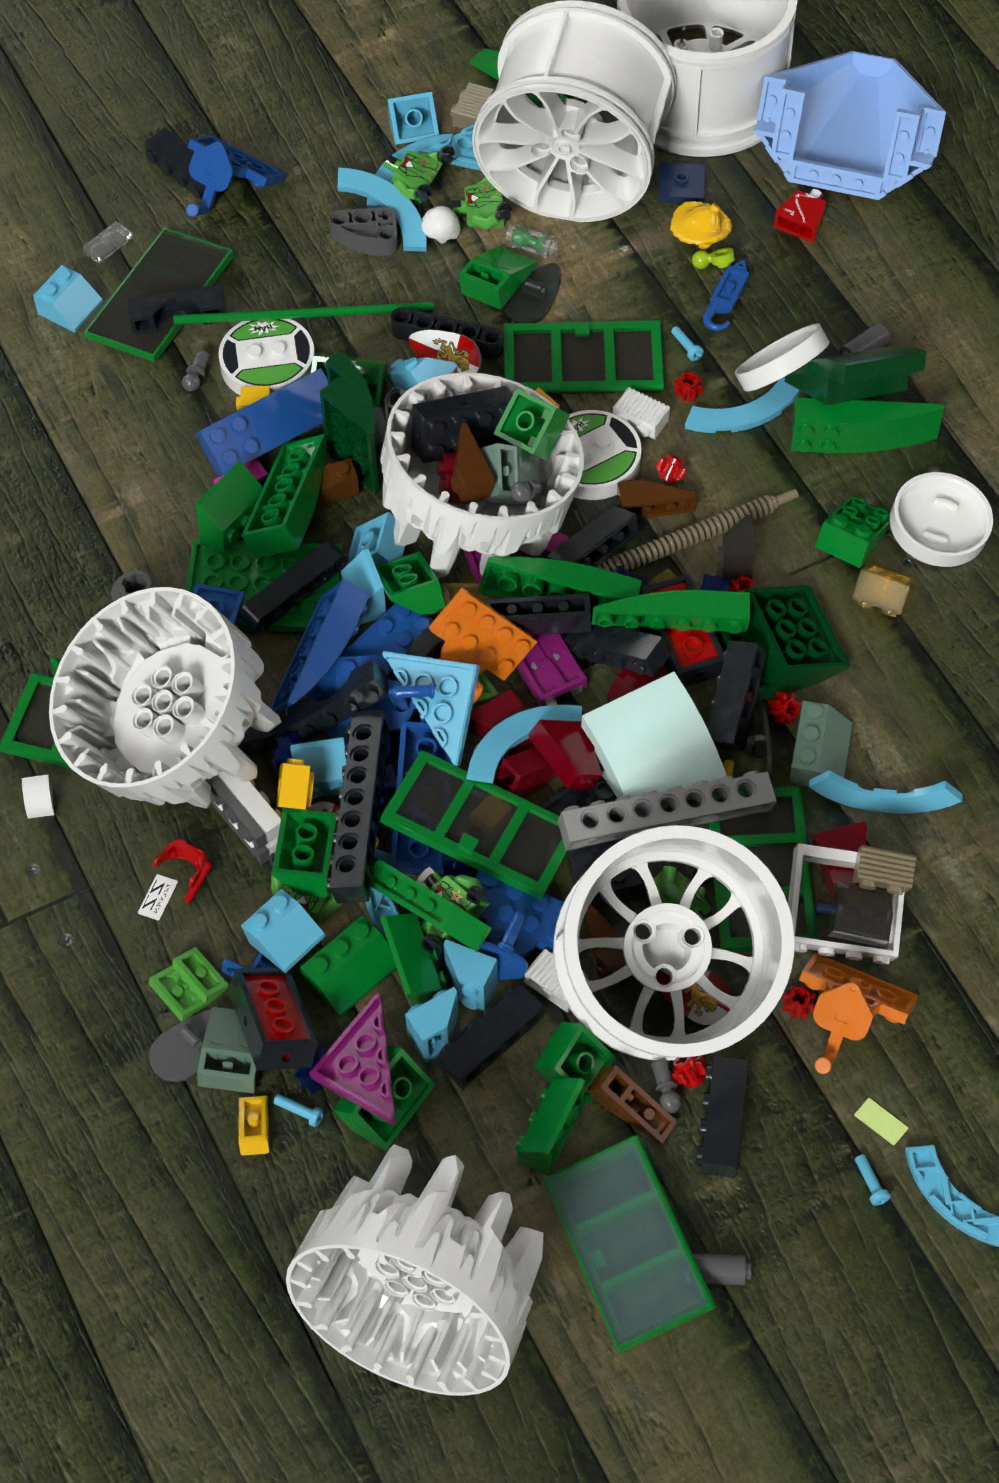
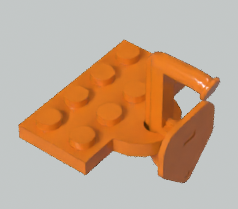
[428,588,537,704]
[799,952,919,1074]

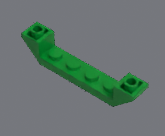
[371,857,492,952]

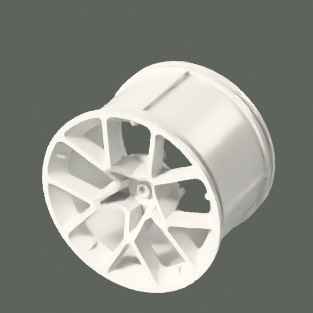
[617,0,797,157]

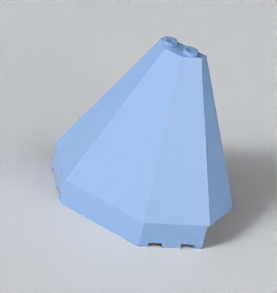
[753,51,946,200]

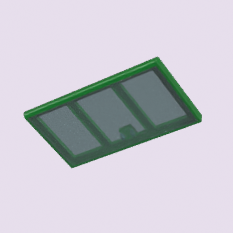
[543,1135,716,1354]

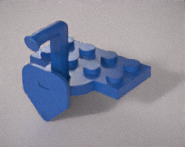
[186,135,287,217]
[335,655,435,759]
[476,871,564,980]

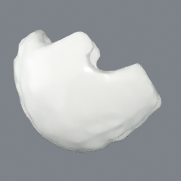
[421,206,461,244]

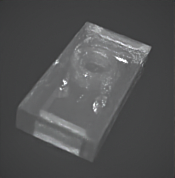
[82,221,133,263]

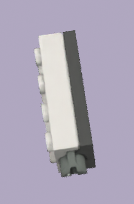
[205,772,282,865]

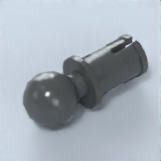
[182,350,210,392]
[510,480,542,503]
[651,1059,682,1113]

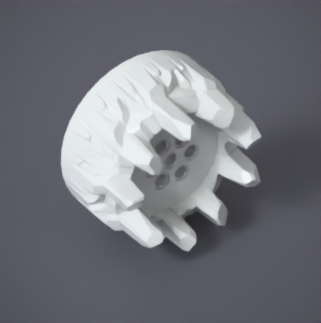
[380,372,584,578]
[49,587,281,809]
[286,1144,544,1396]

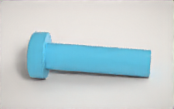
[671,326,704,361]
[274,1094,324,1127]
[855,1154,890,1206]

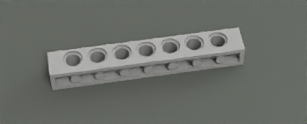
[558,771,777,851]

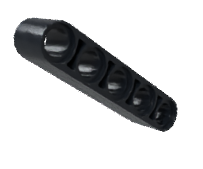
[390,307,503,360]
[239,541,349,633]

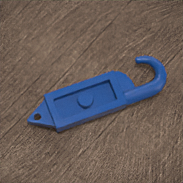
[703,260,750,331]

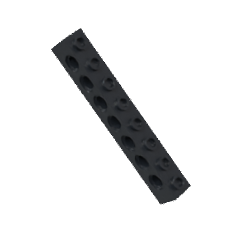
[327,710,390,904]

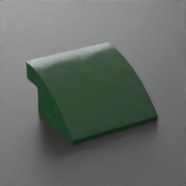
[784,345,927,405]
[319,350,380,495]
[715,585,850,701]

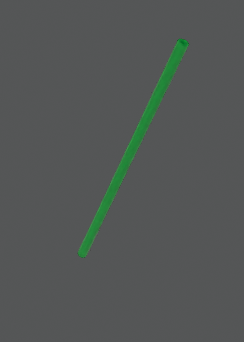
[173,302,434,325]

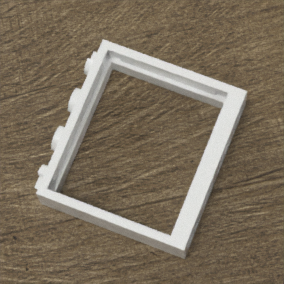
[788,844,904,964]

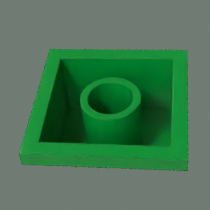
[494,388,570,461]
[533,1022,616,1104]

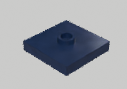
[658,163,705,203]

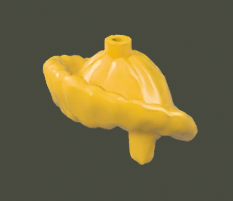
[670,201,732,250]

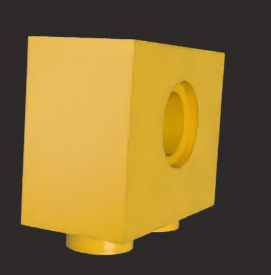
[276,759,314,810]

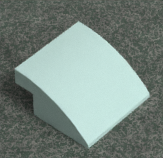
[581,672,727,817]

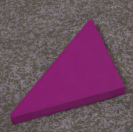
[309,993,396,1126]

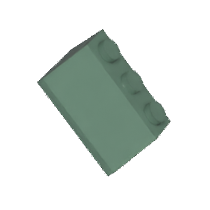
[789,701,853,787]

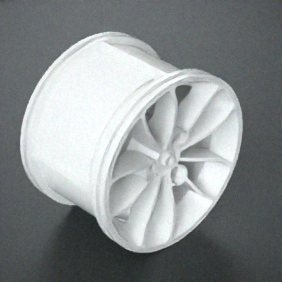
[472,0,676,222]
[553,825,795,1061]

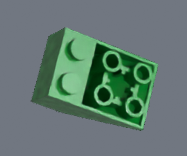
[459,246,538,310]
[815,496,890,568]

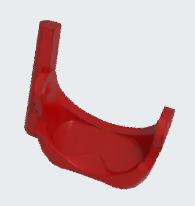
[153,838,212,904]

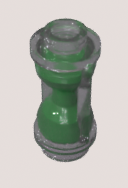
[505,224,559,259]

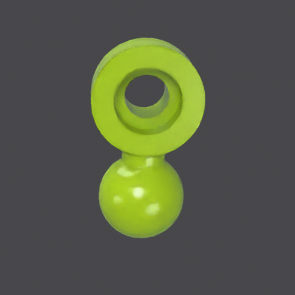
[692,248,735,269]

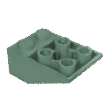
[479,443,541,508]
[197,1007,258,1093]

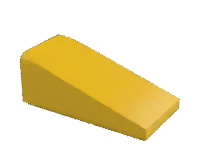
[239,1095,269,1155]

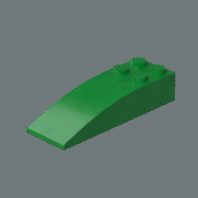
[791,397,944,454]
[241,434,327,559]
[477,557,642,628]

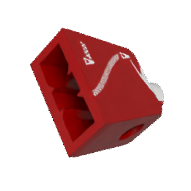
[774,189,826,243]

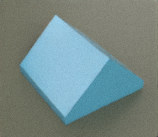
[387,92,439,145]

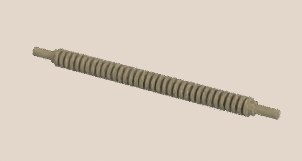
[596,489,799,574]

